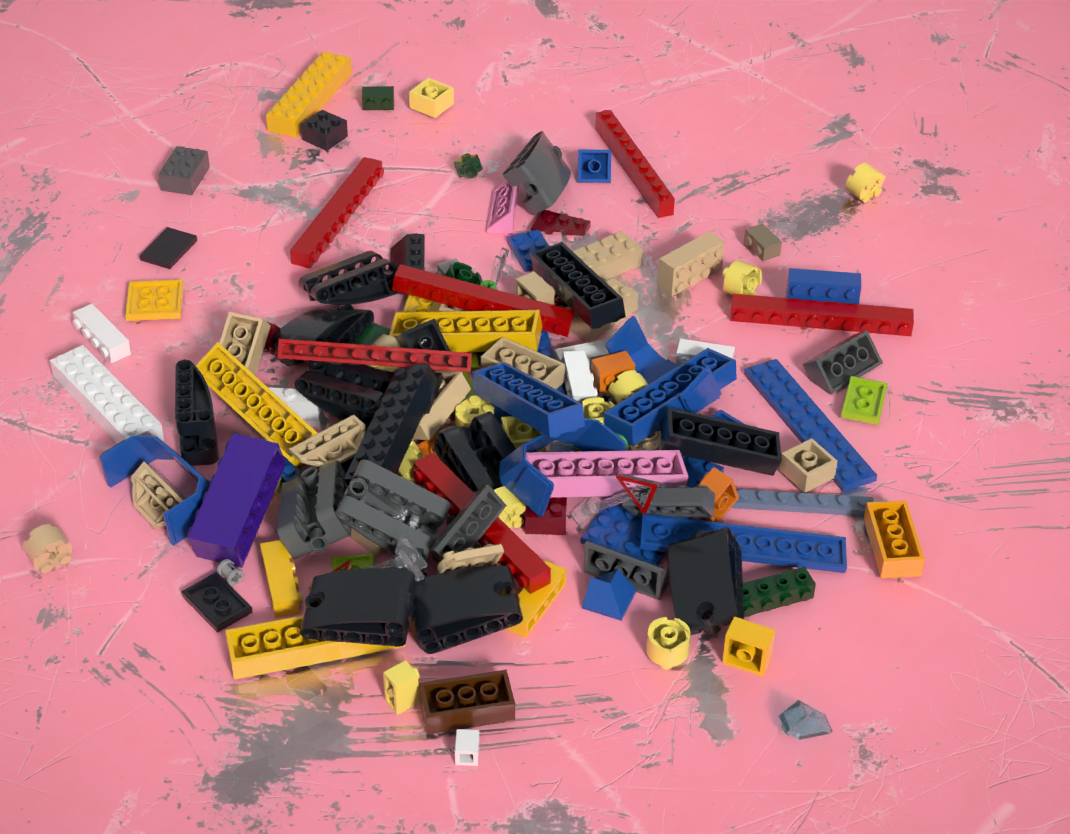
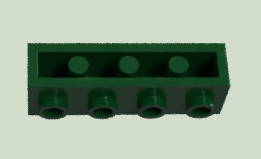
[743,567,816,617]

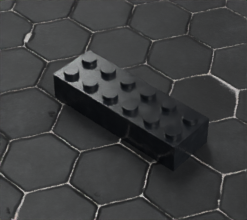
[660,407,782,476]

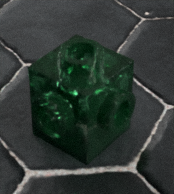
[453,153,483,178]

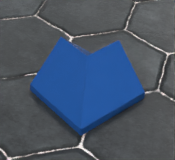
[578,149,611,183]
[582,569,636,621]

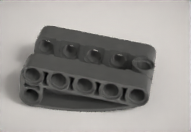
[502,131,571,215]
[277,460,351,559]
[335,460,451,559]

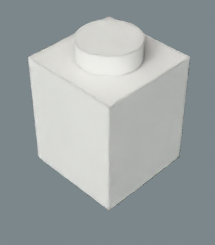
[455,729,480,766]

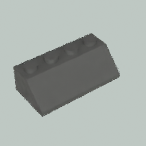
[803,330,883,394]
[429,485,507,561]
[622,485,715,518]
[584,541,670,600]

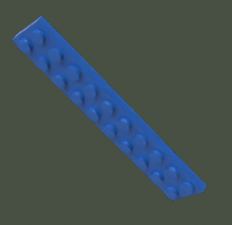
[744,359,877,492]
[640,514,847,573]

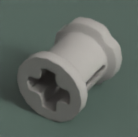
[217,559,244,586]

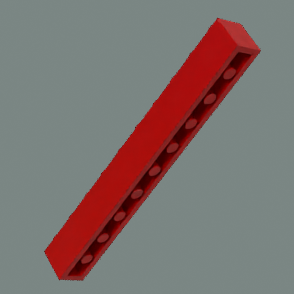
[595,110,675,218]
[290,157,384,269]
[392,264,575,337]
[730,294,914,336]
[277,339,472,373]
[413,453,551,594]

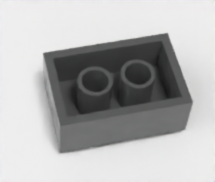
[158,146,210,195]

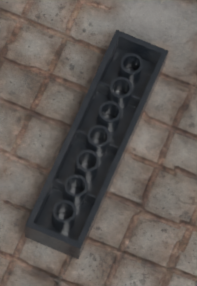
[530,242,626,329]
[343,364,439,493]

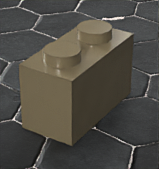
[744,223,782,261]

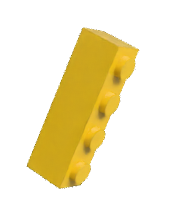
[260,540,303,618]
[506,560,567,638]

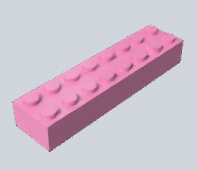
[526,450,688,498]

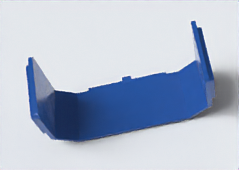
[605,316,722,413]
[499,418,627,517]
[100,436,210,545]

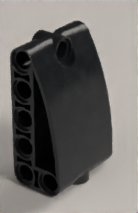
[298,250,399,305]
[273,304,374,365]
[175,359,219,466]
[294,361,394,430]
[434,411,516,493]
[668,527,744,636]
[409,566,523,654]
[300,568,416,647]

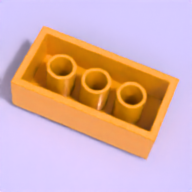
[863,500,925,578]

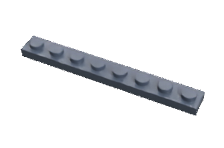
[731,489,874,516]

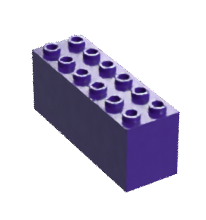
[187,433,286,568]

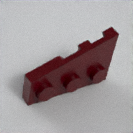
[531,210,591,236]

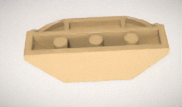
[289,415,366,468]
[131,461,186,529]

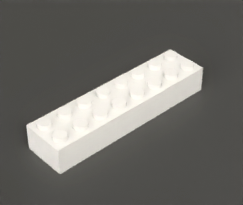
[50,345,164,444]

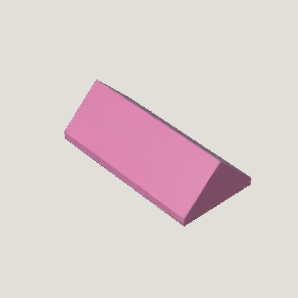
[486,181,519,234]

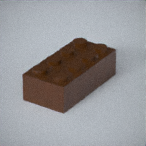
[419,669,515,735]

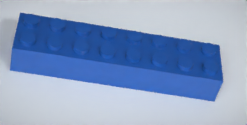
[604,348,737,446]
[471,362,585,438]

